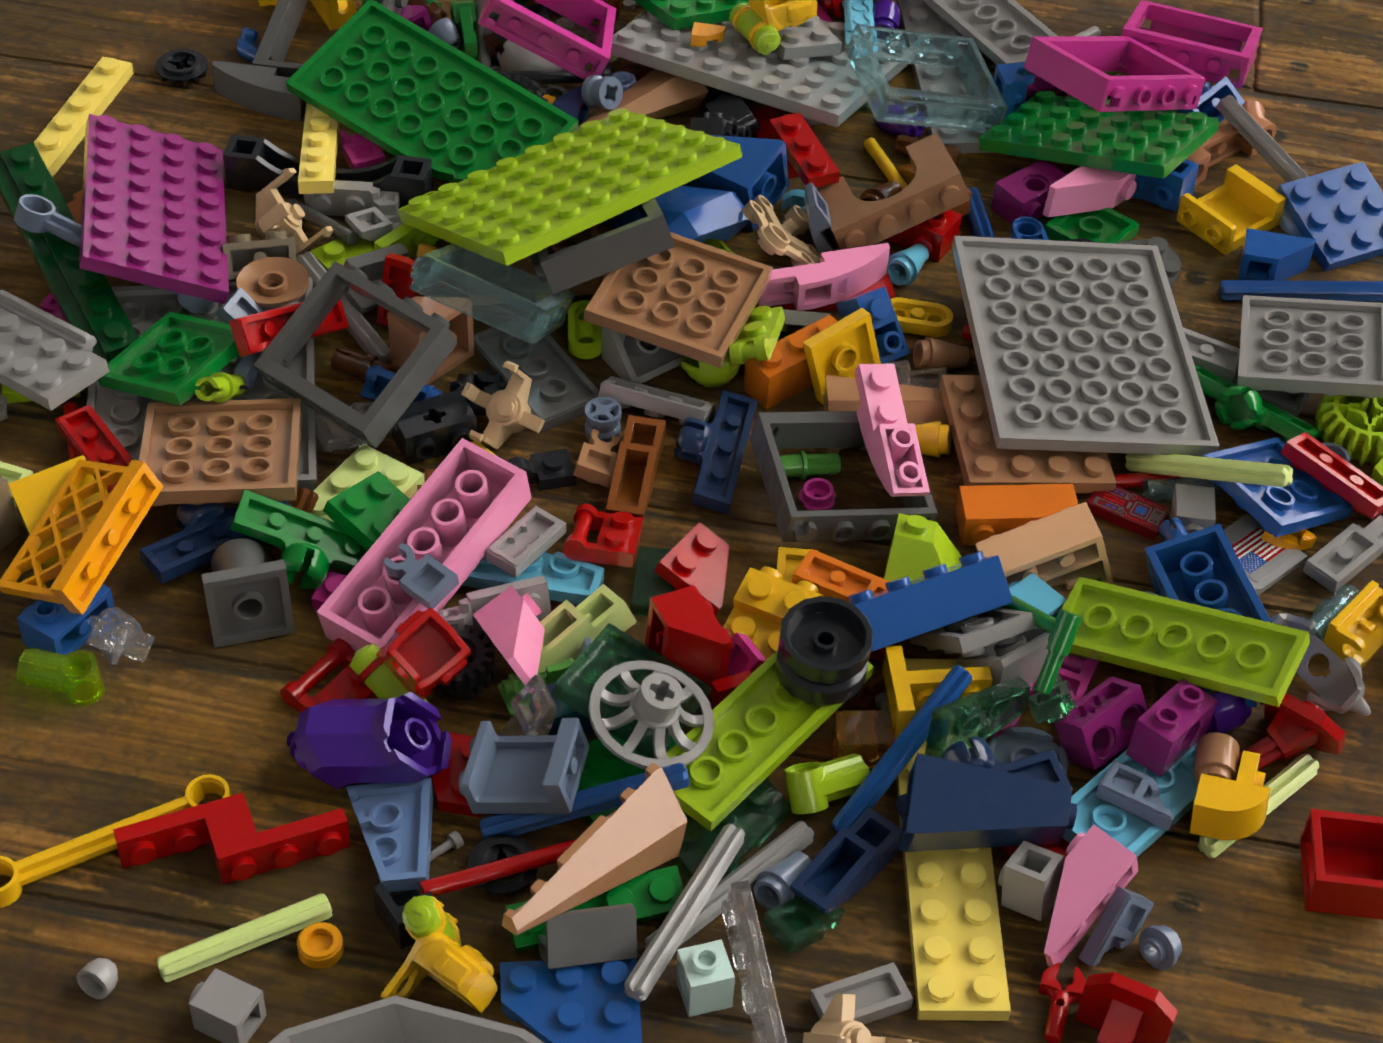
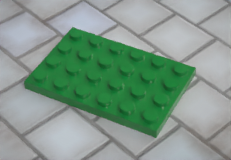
[979,91,1218,179]

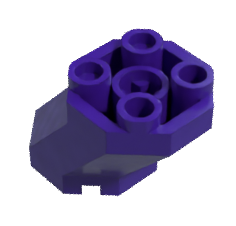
[294,692,452,790]

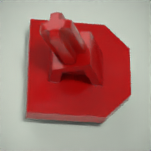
[1238,693,1345,771]
[1075,972,1178,1043]

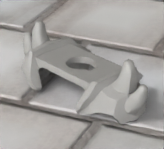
[1270,613,1371,716]

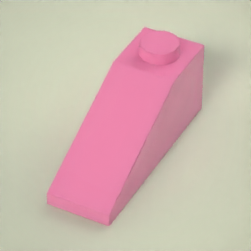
[1043,166,1137,217]
[472,586,545,690]
[1044,824,1139,967]

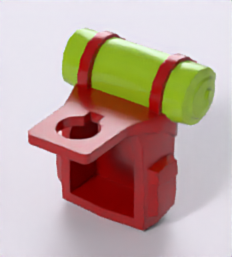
[349,607,471,704]

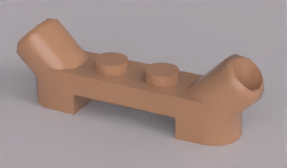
[1187,100,1277,185]

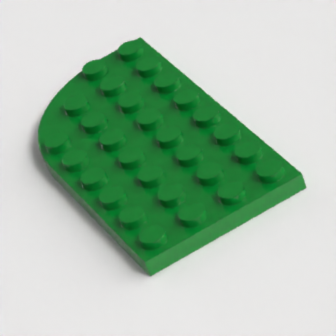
[286,0,579,183]

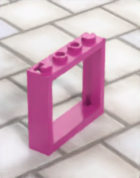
[478,0,616,80]
[1122,0,1263,89]
[1024,36,1206,112]

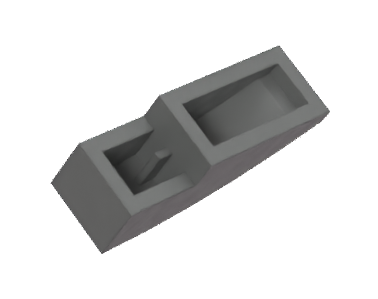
[212,60,306,121]

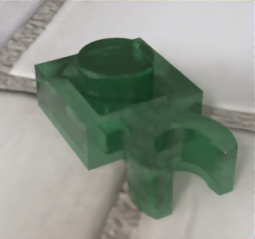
[1028,675,1076,724]
[762,897,845,954]

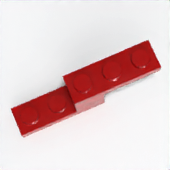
[751,107,840,188]
[113,793,351,885]

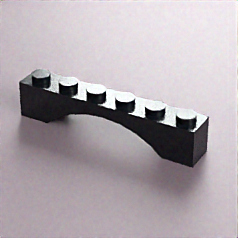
[223,134,434,208]

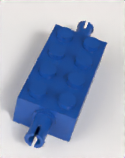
[1145,517,1272,707]

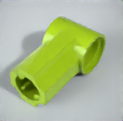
[784,753,870,814]

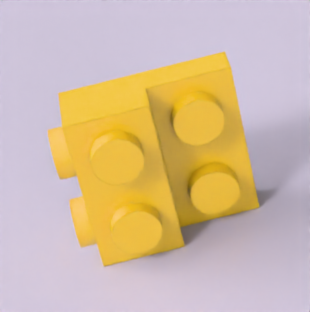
[723,566,823,660]

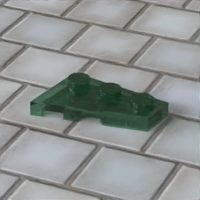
[925,676,1031,758]
[673,778,790,881]

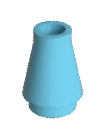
[887,243,929,285]

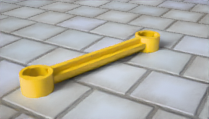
[0,774,230,908]

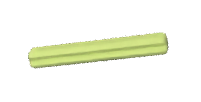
[1197,753,1320,858]
[157,893,332,982]

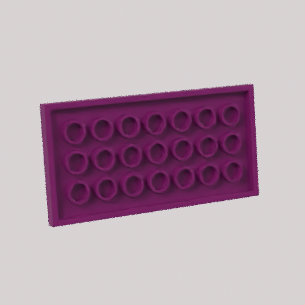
[79,114,229,304]

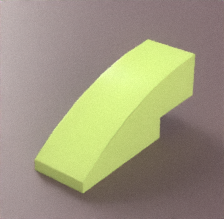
[538,584,637,673]

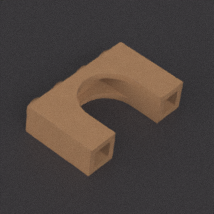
[816,133,971,250]

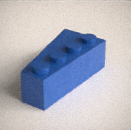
[848,551,1013,652]

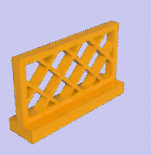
[0,460,164,615]

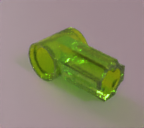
[16,648,105,706]

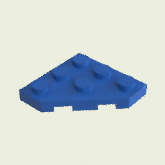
[500,958,642,1043]

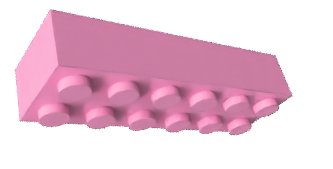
[317,438,532,652]

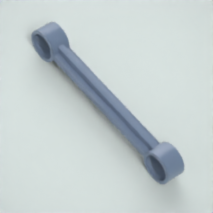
[14,194,215,313]

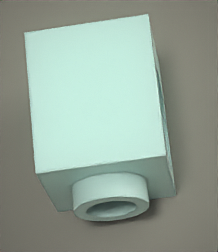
[676,939,735,1017]

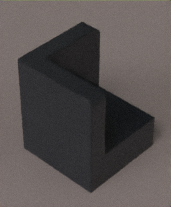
[373,883,434,949]

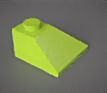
[883,513,962,581]

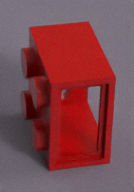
[1299,809,1383,920]

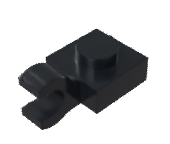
[507,449,577,491]

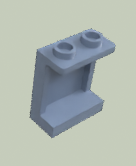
[459,718,590,814]

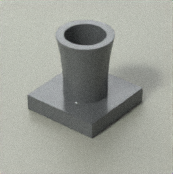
[201,538,295,648]

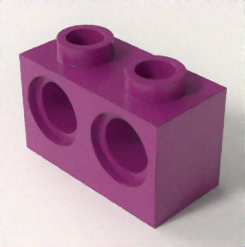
[1053,676,1148,770]

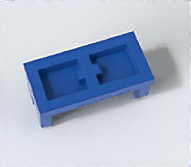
[989,61,1035,125]

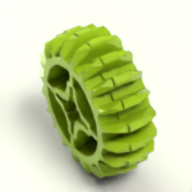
[1315,395,1383,467]

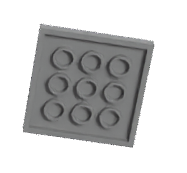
[1237,295,1383,398]

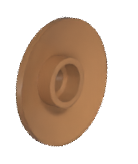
[236,257,309,307]

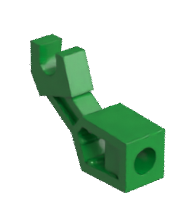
[449,0,478,58]

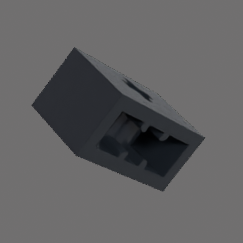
[391,389,477,465]

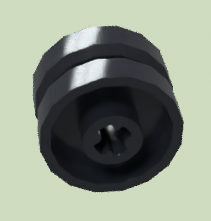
[775,596,873,706]

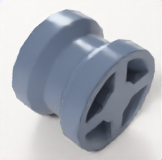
[581,75,623,110]
[584,397,622,442]

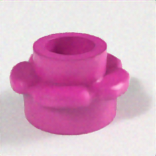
[799,478,836,511]

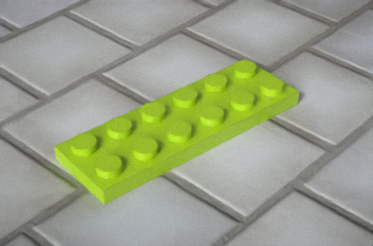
[1059,576,1310,707]
[666,650,874,832]

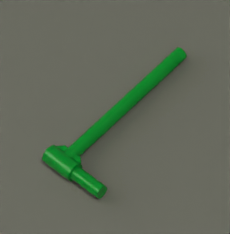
[1001,594,1083,695]

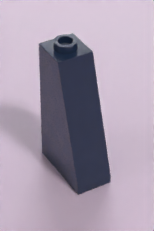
[898,753,1077,852]

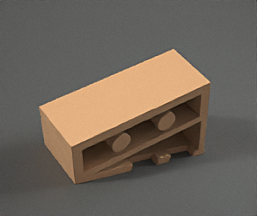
[975,502,1113,590]

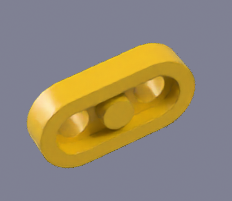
[890,297,953,338]

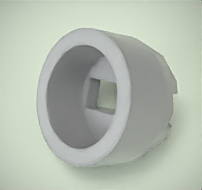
[77,958,118,999]

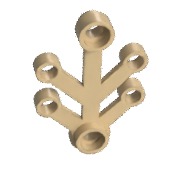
[742,195,821,266]

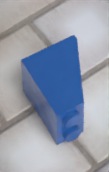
[683,135,790,232]

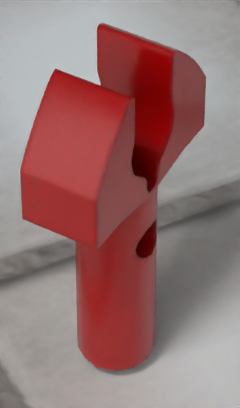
[1038,962,1086,1043]

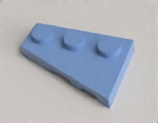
[346,778,434,892]

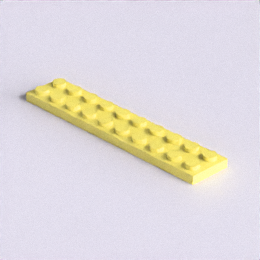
[893,659,1011,1021]

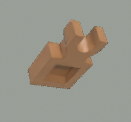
[573,429,619,488]

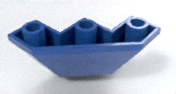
[612,186,750,243]

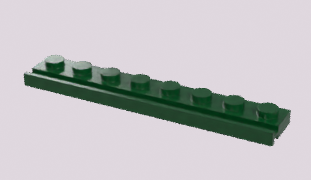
[0,142,138,362]

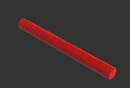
[420,838,578,896]

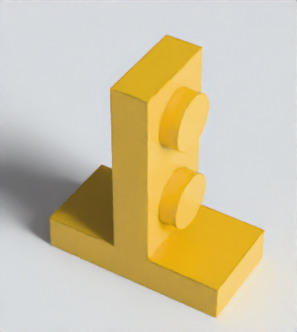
[882,646,993,738]

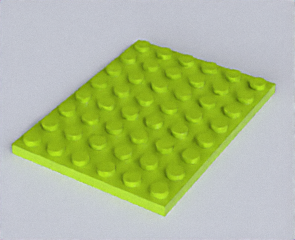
[397,108,742,266]

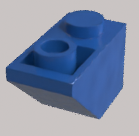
[1238,228,1316,280]
[836,286,910,364]

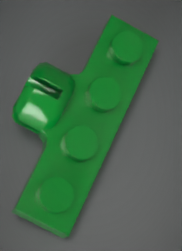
[1194,364,1323,443]
[230,490,367,590]
[504,865,684,953]

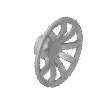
[588,660,714,769]

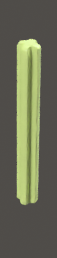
[1125,453,1293,487]

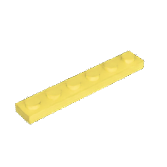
[34,57,134,178]
[298,102,339,194]

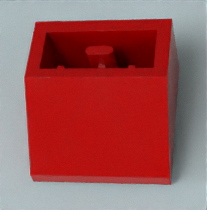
[644,585,733,698]

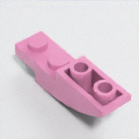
[757,243,890,311]
[854,364,930,497]

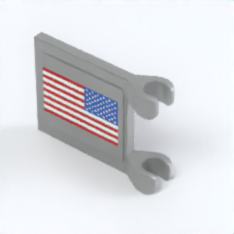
[1224,514,1308,596]

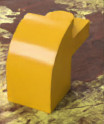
[1190,750,1271,840]

